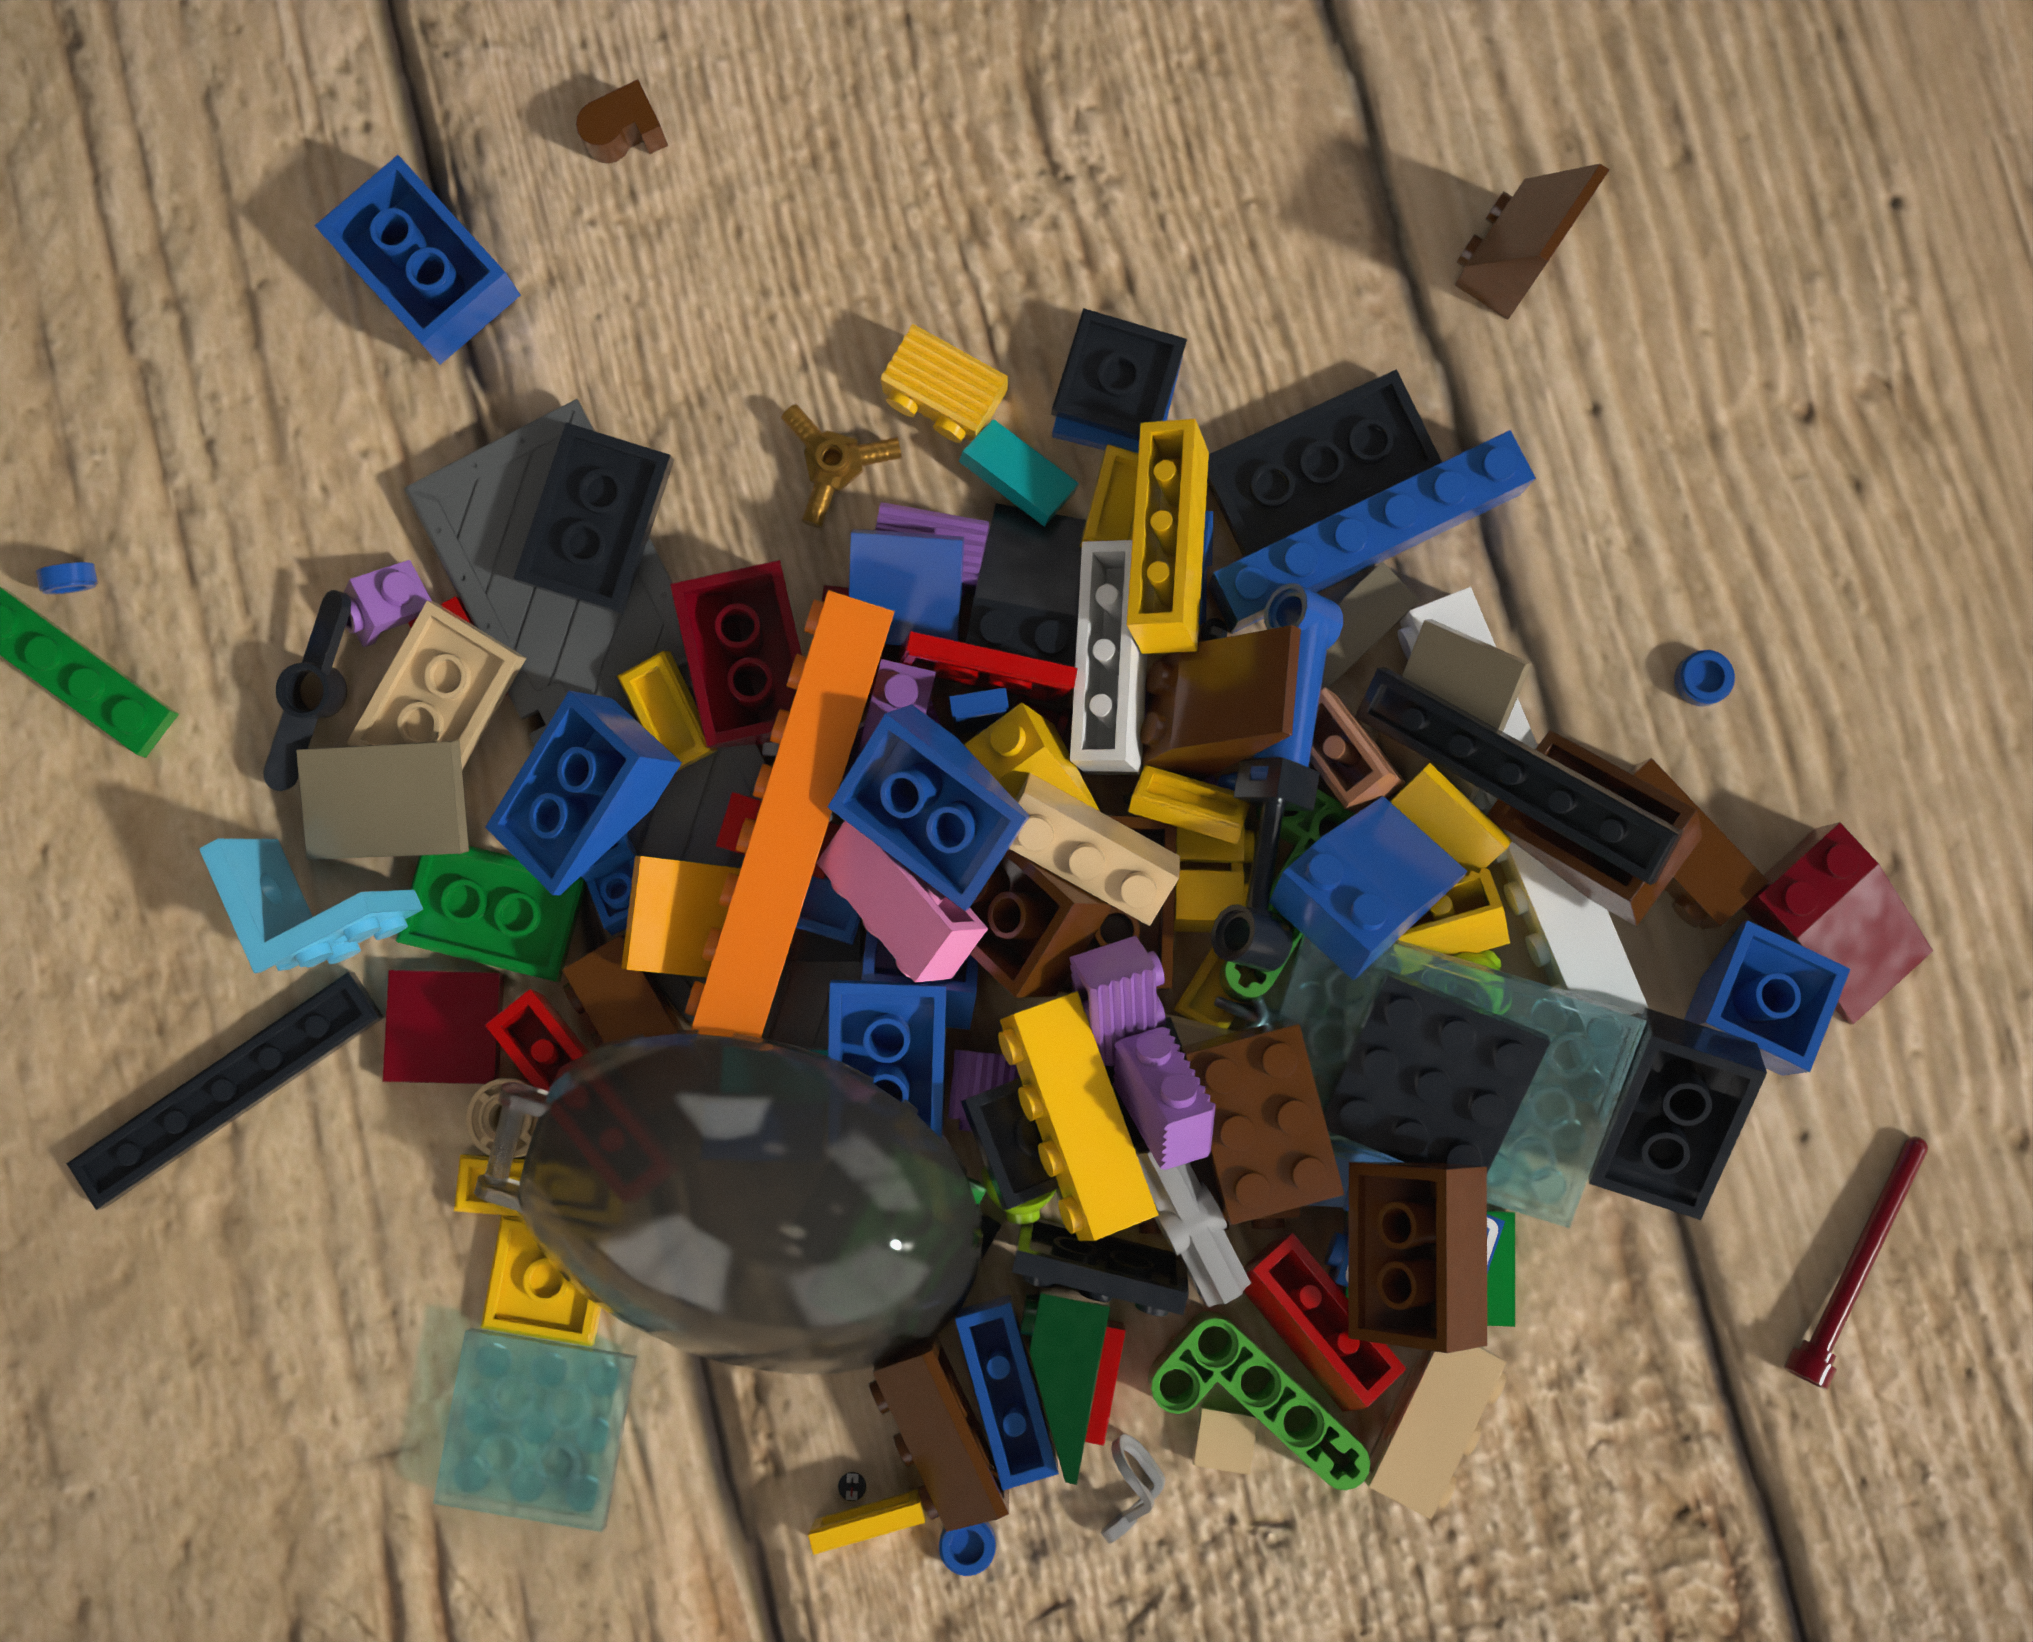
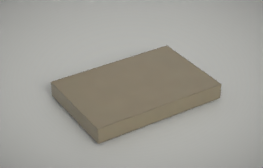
[1376,619,1532,803]
[296,740,469,860]

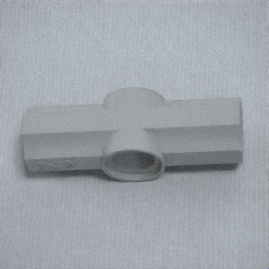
[1134,1139,1251,1307]

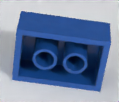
[315,155,521,365]

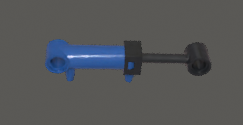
[1211,583,1343,972]

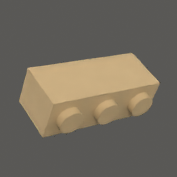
[1009,773,1180,926]
[1364,1347,1507,1520]

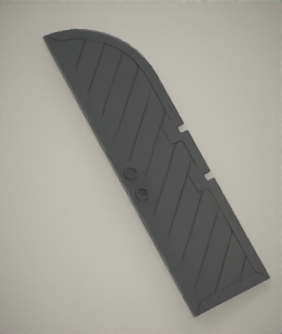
[404,399,864,1050]

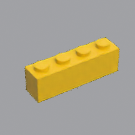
[1126,419,1209,654]
[998,991,1159,1241]

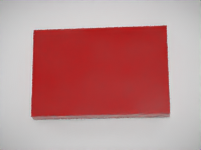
[897,631,1078,703]

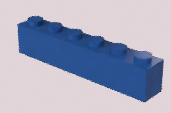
[1208,430,1536,634]

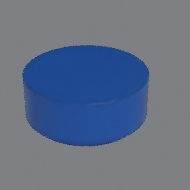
[35,562,98,594]
[1674,650,1735,707]
[939,1522,996,1576]

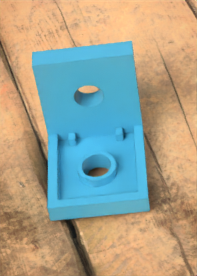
[199,838,424,973]

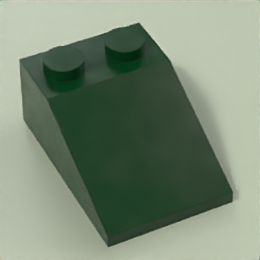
[1020,1283,1110,1485]

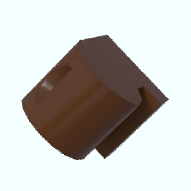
[576,79,668,164]

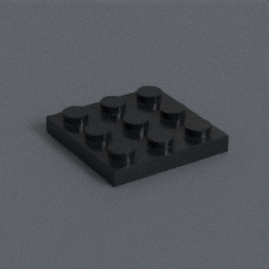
[1322,969,1551,1174]

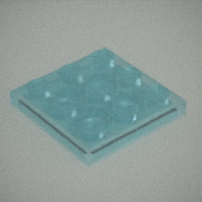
[433,1328,637,1532]

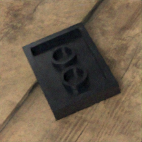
[513,422,674,615]
[1012,1218,1189,1316]

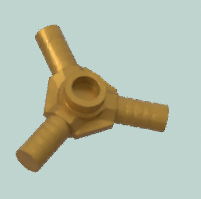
[781,404,902,528]

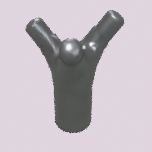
[1214,996,1303,1031]

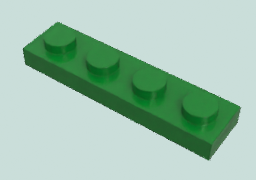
[0,587,179,758]

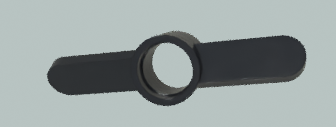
[263,590,351,791]

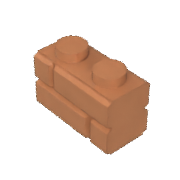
[1310,687,1406,814]

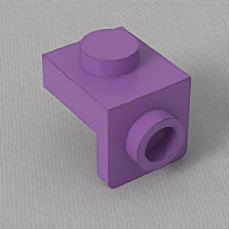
[344,560,432,647]

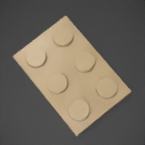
[346,600,526,770]

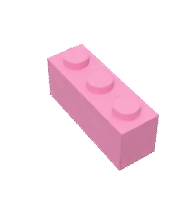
[817,821,988,982]

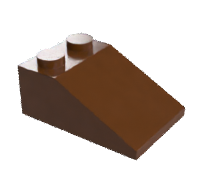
[1455,164,1610,320]
[1140,625,1301,781]
[1486,730,1702,927]
[970,849,1113,998]

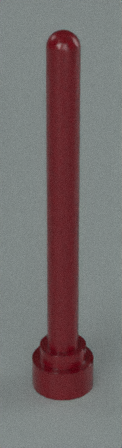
[1783,1136,1928,1390]

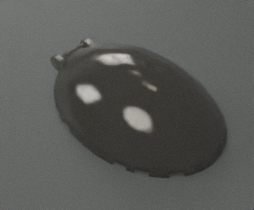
[474,1030,983,1375]

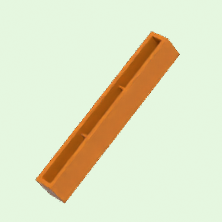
[685,590,895,1052]

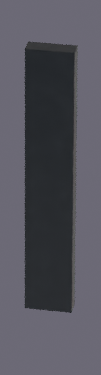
[1355,667,1684,885]
[66,972,384,1210]

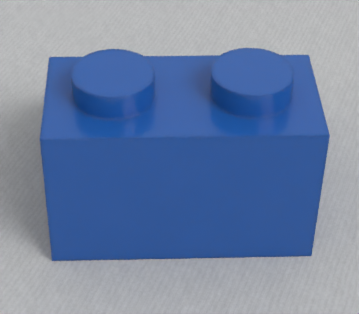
[1684,920,1851,1076]

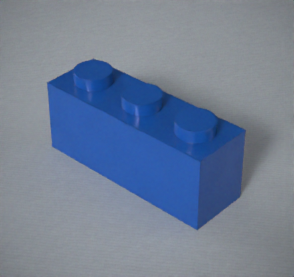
[955,1294,1059,1490]

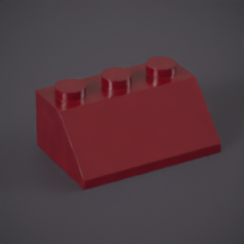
[670,560,802,748]

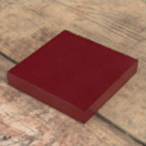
[382,970,504,1084]

